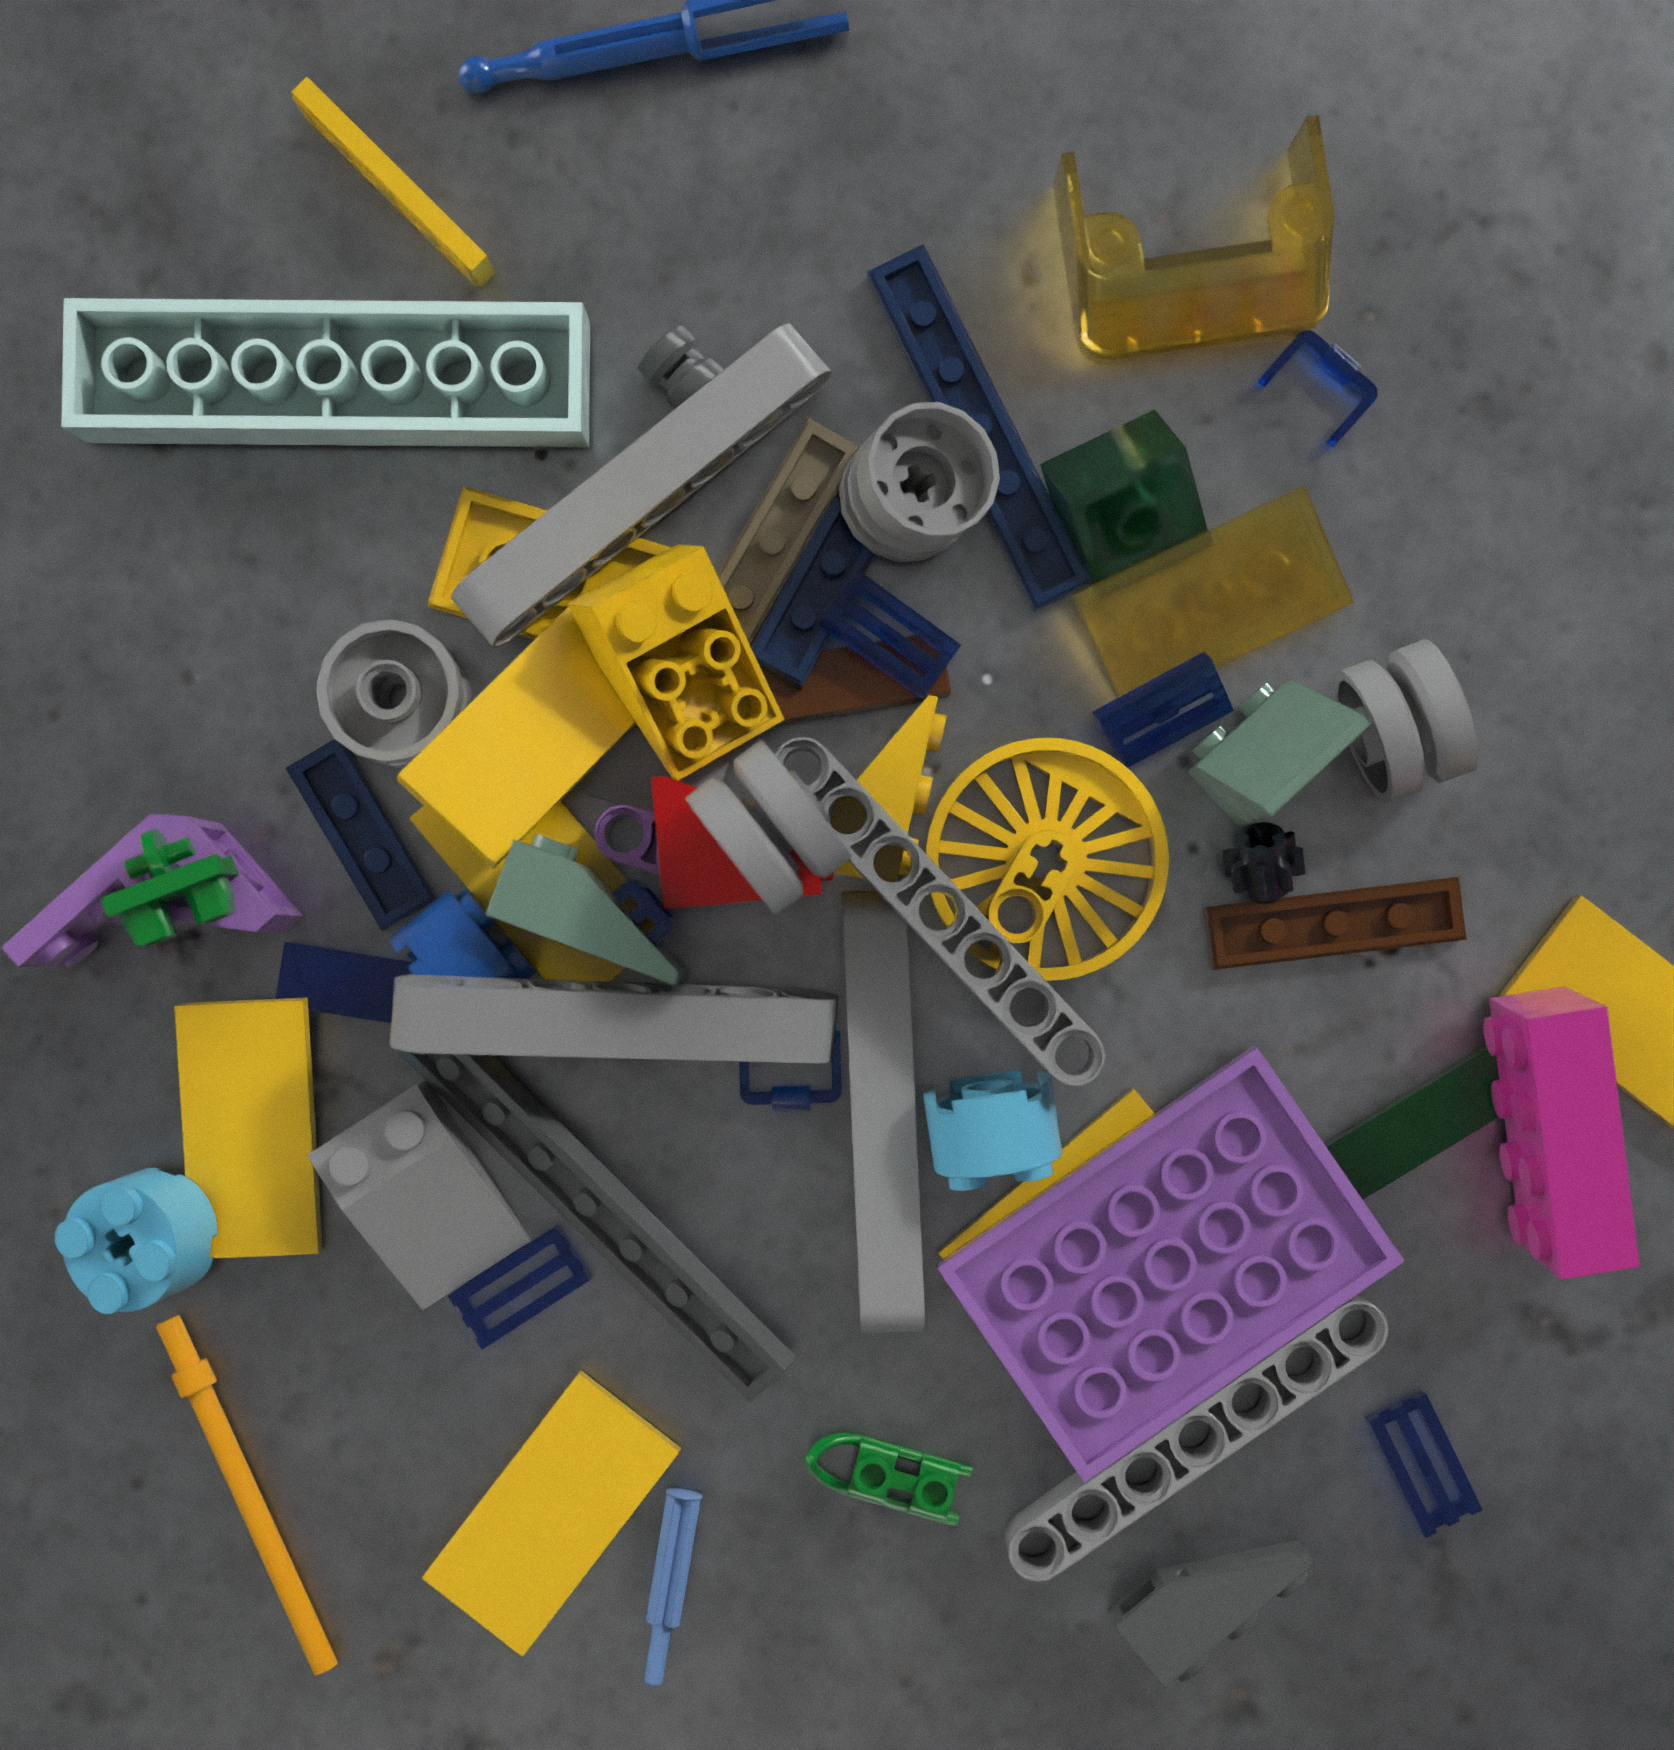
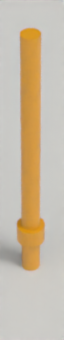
[155,1314,338,1676]

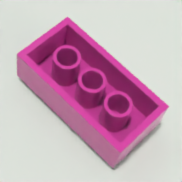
[1483,986,1640,1279]

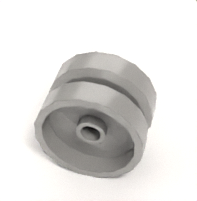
[316,619,472,768]
[1334,639,1479,803]
[685,740,852,916]

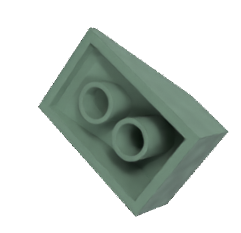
[1187,679,1371,826]
[485,833,687,985]

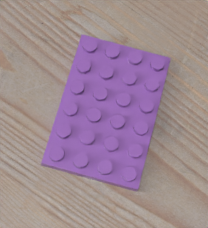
[936,1046,1405,1483]

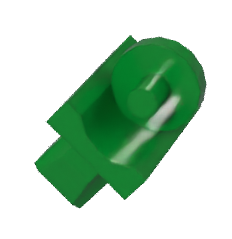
[100,828,239,948]

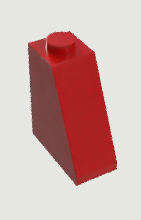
[651,776,834,910]

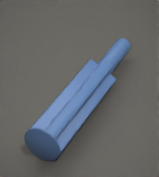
[644,1488,703,1687]

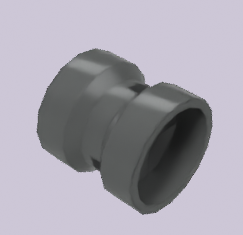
[638,326,724,409]

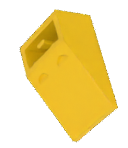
[568,544,785,781]

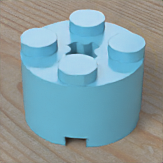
[923,1071,1062,1191]
[55,1168,217,1314]

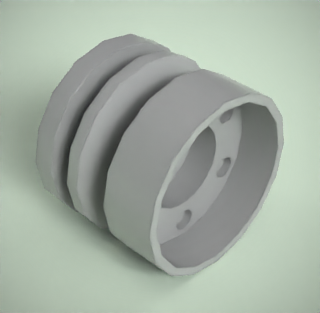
[839,402,1000,562]

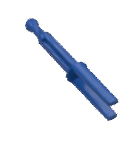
[458,0,850,94]

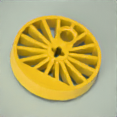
[926,737,1169,981]

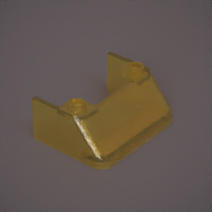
[1053,115,1334,366]

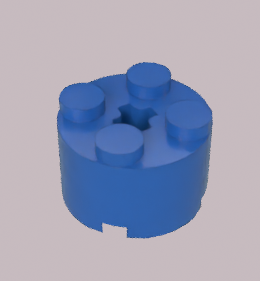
[389,888,536,979]

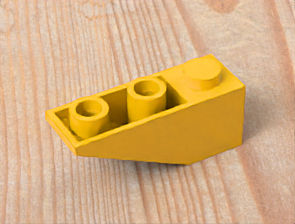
[831,695,947,883]

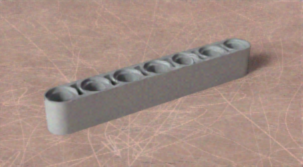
[451,323,832,648]
[775,736,1105,1086]
[841,890,925,1334]
[390,975,839,1063]
[1005,1295,1388,1582]

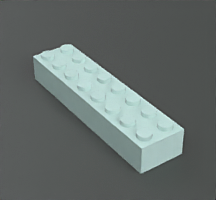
[61,298,590,447]

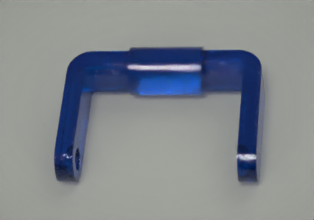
[1258,330,1378,447]
[739,1030,842,1112]

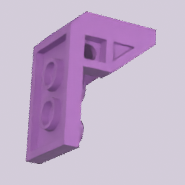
[1,814,304,968]

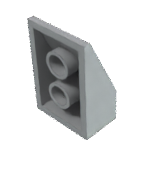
[306,1081,531,1311]

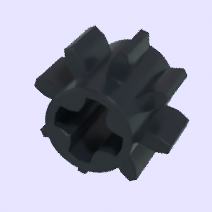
[1222,822,1306,902]

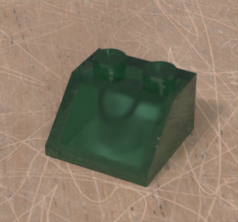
[1040,409,1212,599]

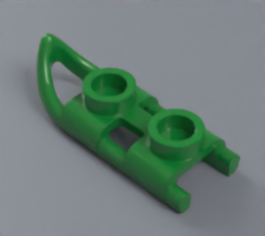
[805,1432,973,1527]

